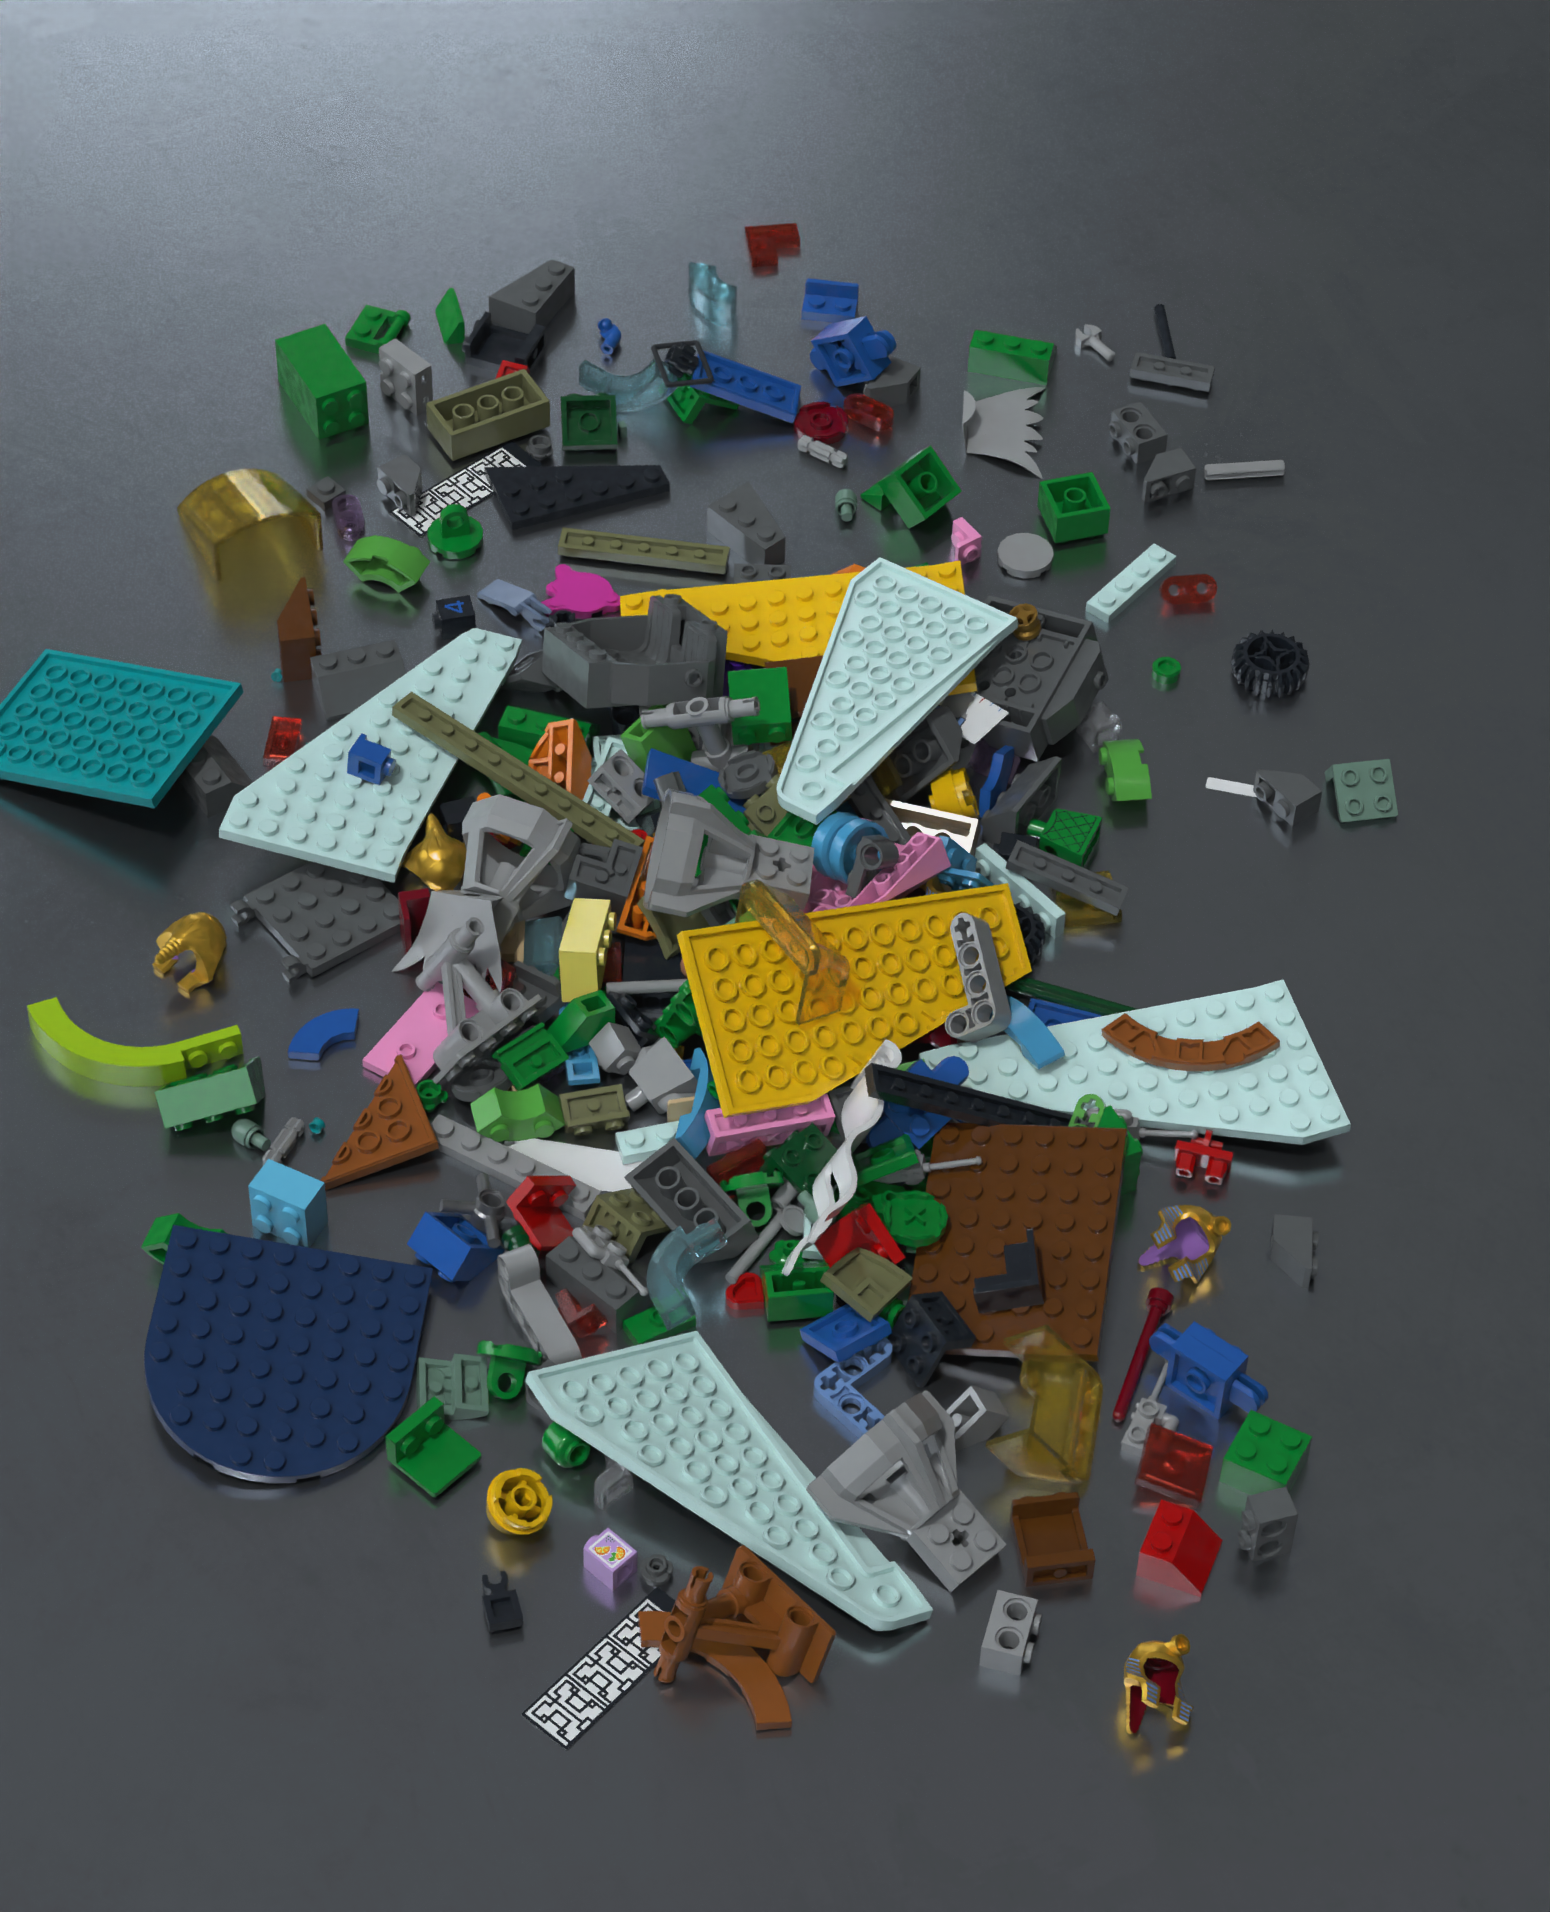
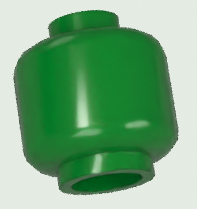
[542,1421,592,1468]

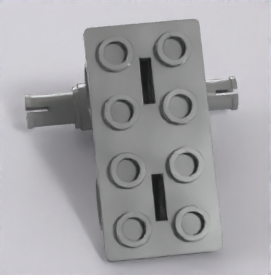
[641,696,760,772]
[416,917,542,1085]

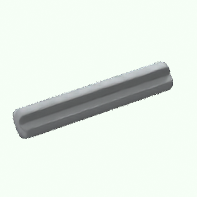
[1204,459,1285,481]

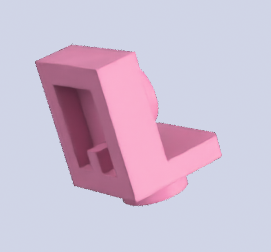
[951,517,982,566]

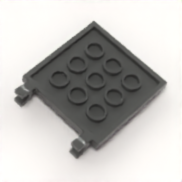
[230,862,400,983]

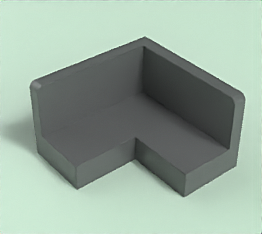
[564,839,643,915]

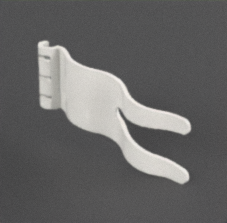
[782,1039,902,1276]

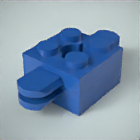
[810,316,896,387]
[866,1056,969,1150]
[1149,1321,1269,1420]

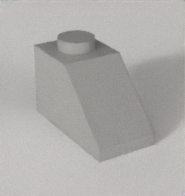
[946,1385,1010,1452]

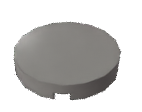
[997,533,1054,579]

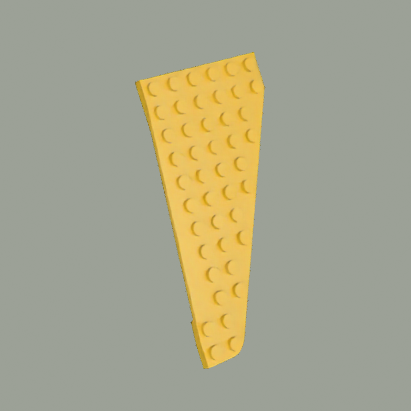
[620,561,977,696]

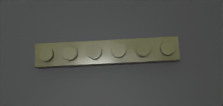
[558,527,730,574]

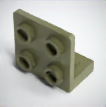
[582,1188,671,1264]

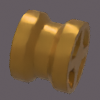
[1009,603,1041,641]

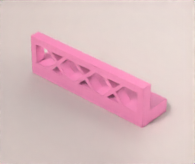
[704,1093,836,1156]

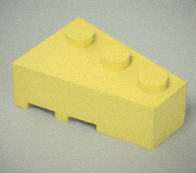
[559,898,617,1002]

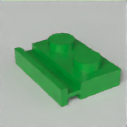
[492,1022,569,1091]

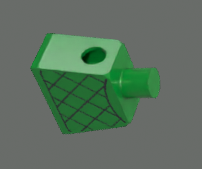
[1027,809,1102,868]

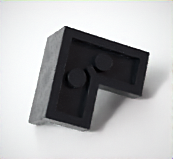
[973,1228,1044,1313]

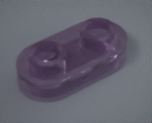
[332,494,366,541]

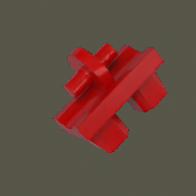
[1174,1130,1233,1185]

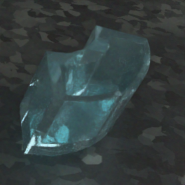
[688,262,737,328]

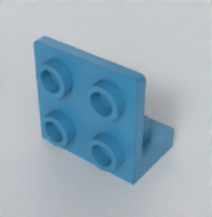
[937,835,994,892]

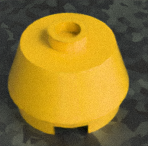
[929,767,979,819]
[486,1468,553,1535]

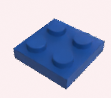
[800,1304,892,1363]

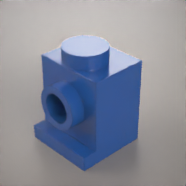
[347,733,396,786]

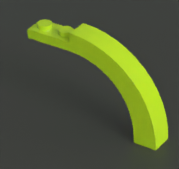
[27,997,243,1087]

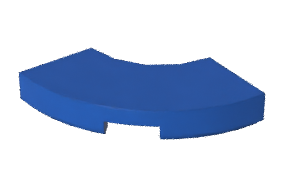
[979,745,1015,818]
[288,1008,359,1061]

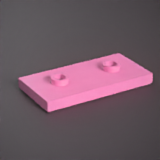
[362,982,479,1088]

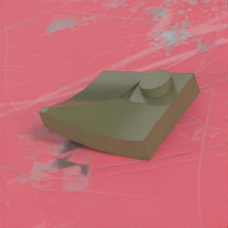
[637,896,710,960]
[820,1247,913,1323]

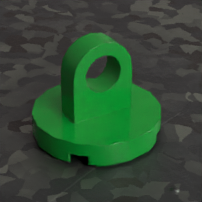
[427,504,483,559]
[720,1170,784,1228]
[882,1190,948,1254]
[476,1340,544,1399]

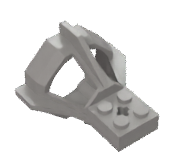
[643,788,814,917]
[461,794,581,965]
[806,1391,1007,1593]

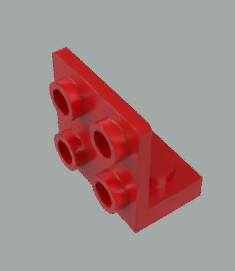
[506,1176,576,1251]
[814,1203,906,1267]

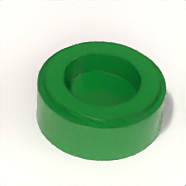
[1152,657,1181,684]

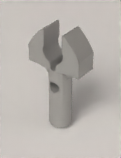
[1075,324,1116,361]

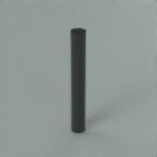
[1154,304,1176,359]

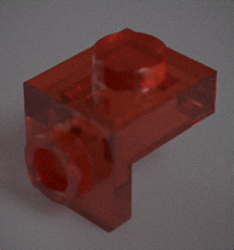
[555,1288,608,1338]

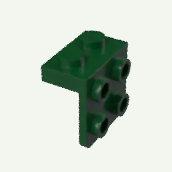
[758,1123,837,1196]

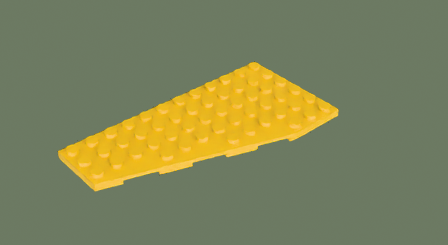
[677,883,1032,1118]

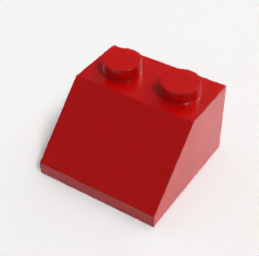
[1136,1499,1223,1597]

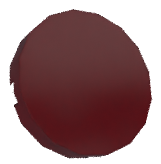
[794,402,848,445]

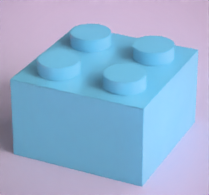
[248,1159,328,1248]

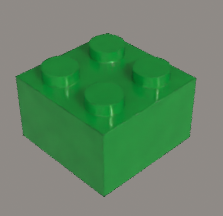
[877,445,962,529]
[1037,472,1111,543]
[1219,1410,1312,1495]

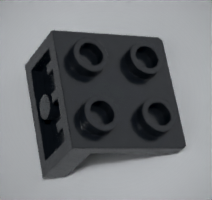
[887,1291,976,1387]

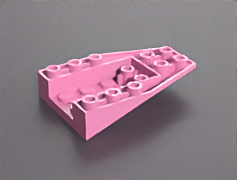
[777,817,951,917]

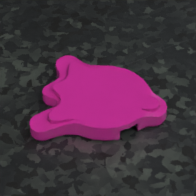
[541,564,621,619]

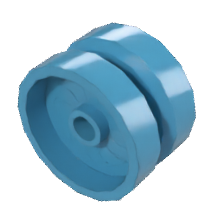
[811,812,889,885]

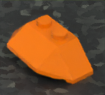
[527,718,592,804]
[616,836,657,941]

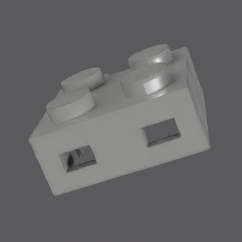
[379,338,433,416]

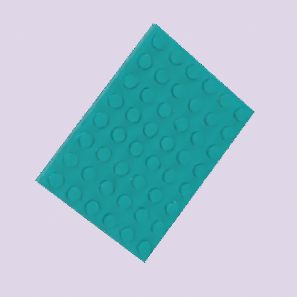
[0,649,244,809]

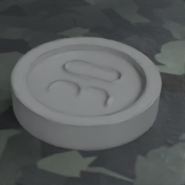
[779,1205,804,1236]

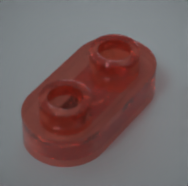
[843,394,894,431]
[1159,574,1217,605]

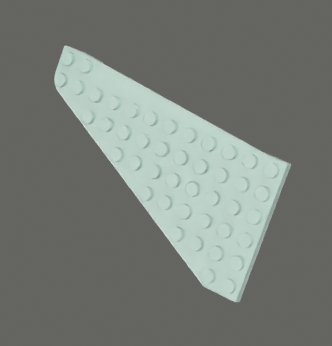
[777,557,1018,825]
[219,628,522,883]
[919,979,1351,1145]
[525,1331,933,1631]

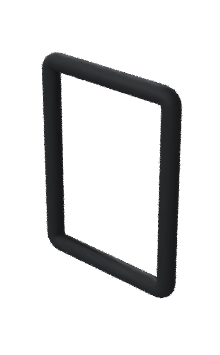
[651,340,714,388]

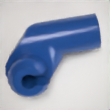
[598,318,622,355]

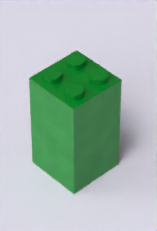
[275,324,369,440]

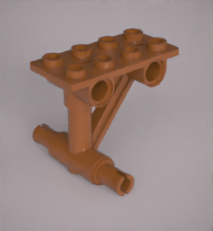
[653,1545,836,1683]

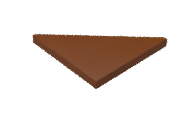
[320,1054,439,1191]

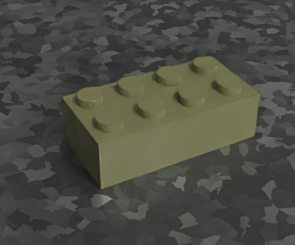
[426,369,550,461]

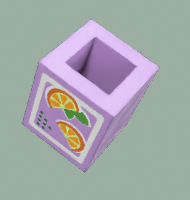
[583,1528,637,1591]

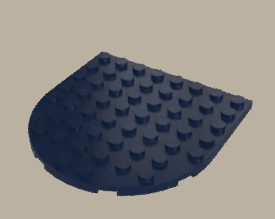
[144,1225,433,1483]

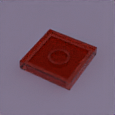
[1135,1423,1213,1507]

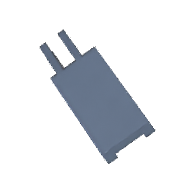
[477,579,552,631]

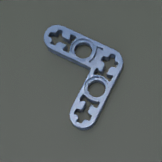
[814,1337,893,1439]

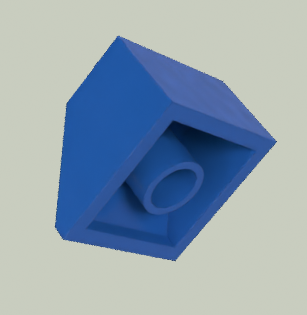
[406,1212,505,1283]

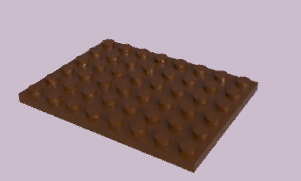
[908,1122,1128,1361]

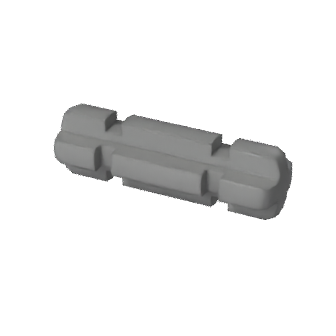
[797,435,848,469]
[262,1117,305,1165]

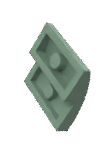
[416,1353,489,1421]

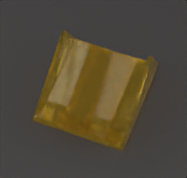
[177,468,323,582]

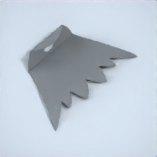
[962,387,1045,479]
[392,890,504,992]

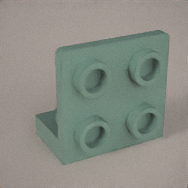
[1324,759,1398,823]

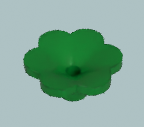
[769,1239,809,1264]

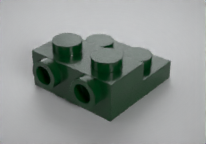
[561,393,618,451]

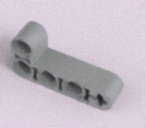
[945,913,1011,1043]
[497,1244,582,1365]

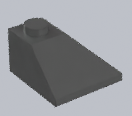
[499,649,563,693]

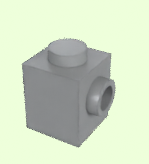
[589,1022,641,1075]

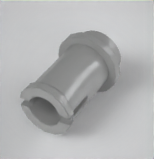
[771,1177,800,1213]

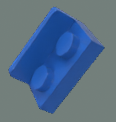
[801,278,859,323]

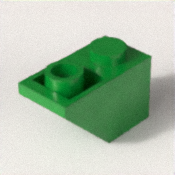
[547,990,615,1053]

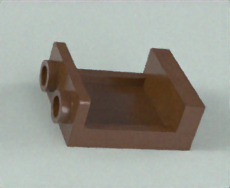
[1010,1492,1095,1587]

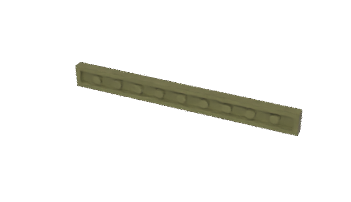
[392,692,645,848]

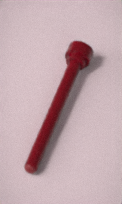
[1112,1287,1174,1422]

